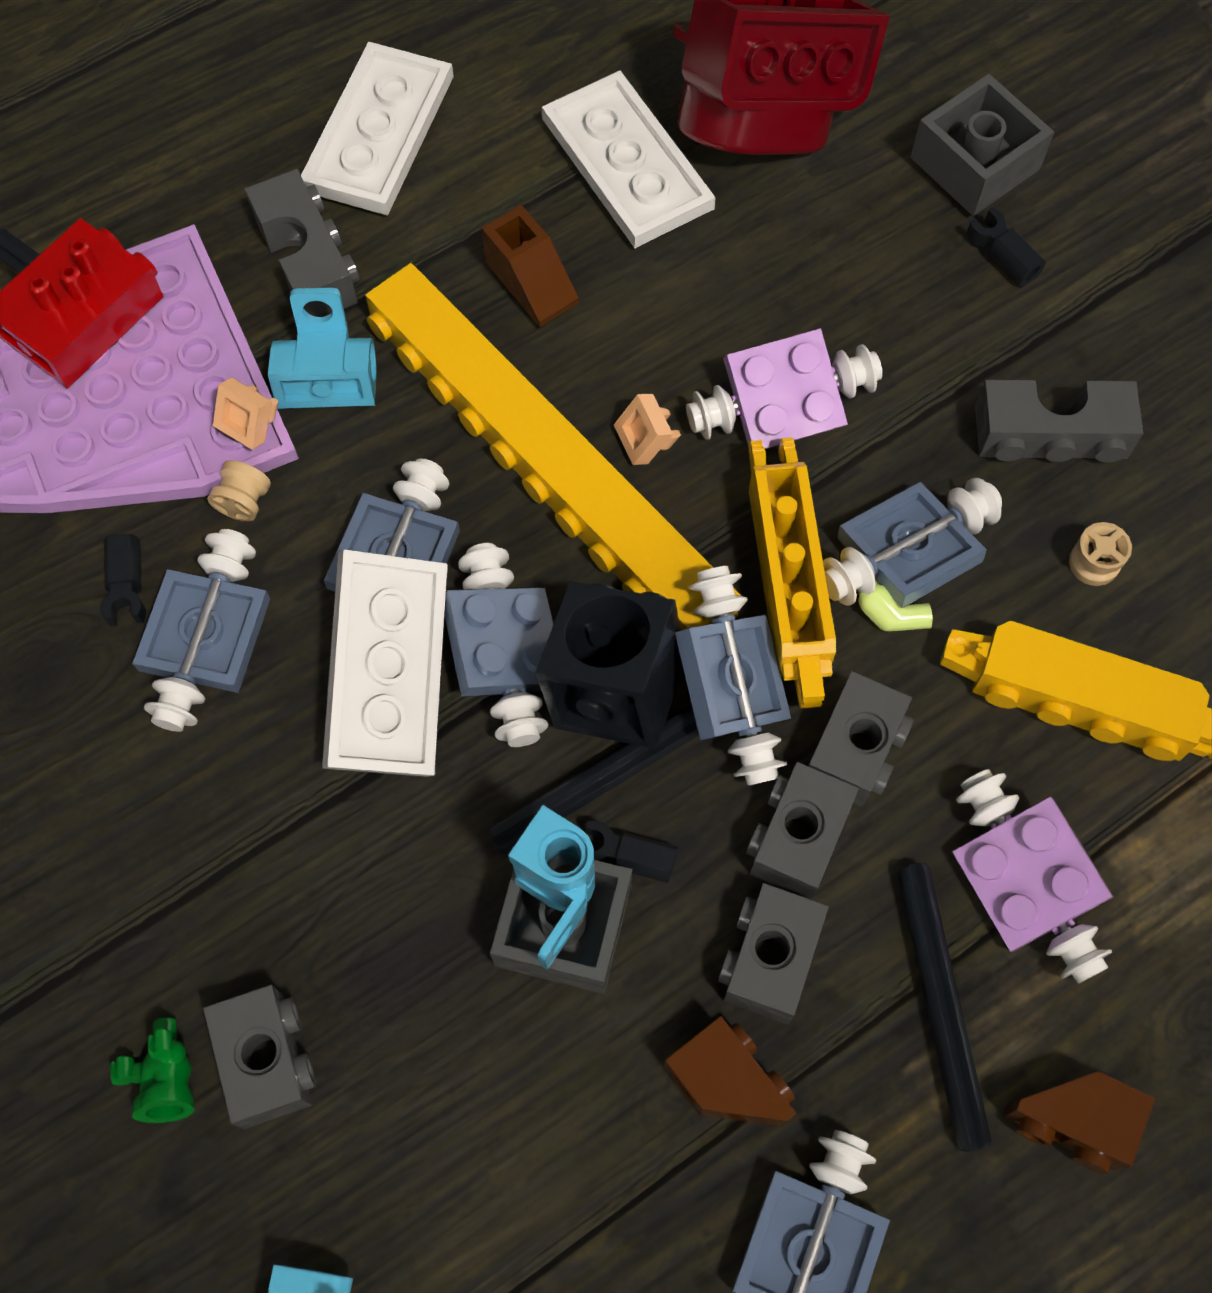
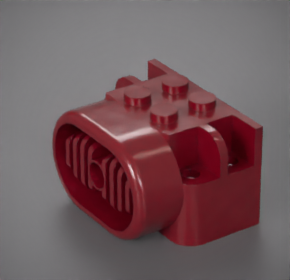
[672,0,890,155]

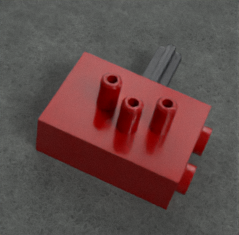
[0,218,164,389]

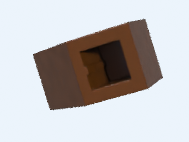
[481,205,579,327]
[663,1016,797,1127]
[1003,1071,1156,1175]

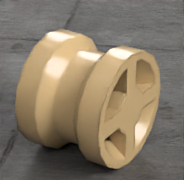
[207,460,271,522]
[1069,522,1132,586]

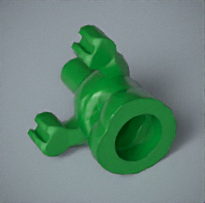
[110,1018,195,1123]

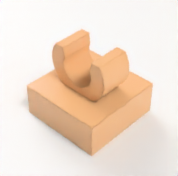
[212,377,278,450]
[614,394,681,465]

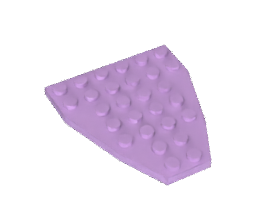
[0,224,299,513]

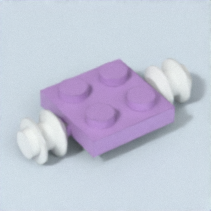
[686,328,882,449]
[953,769,1113,984]

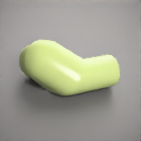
[858,580,933,632]

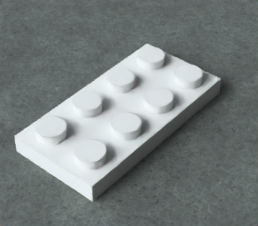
[301,42,454,216]
[542,70,715,248]
[322,550,447,777]

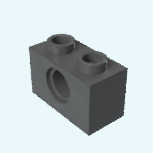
[808,671,914,807]
[746,762,859,900]
[718,883,829,1025]
[203,985,316,1129]

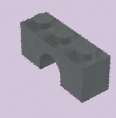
[244,169,360,317]
[975,380,1143,462]

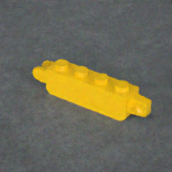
[749,437,836,709]
[940,620,1212,761]

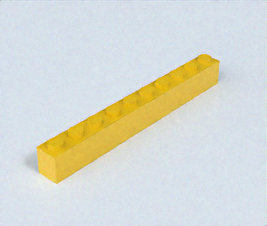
[365,263,741,631]

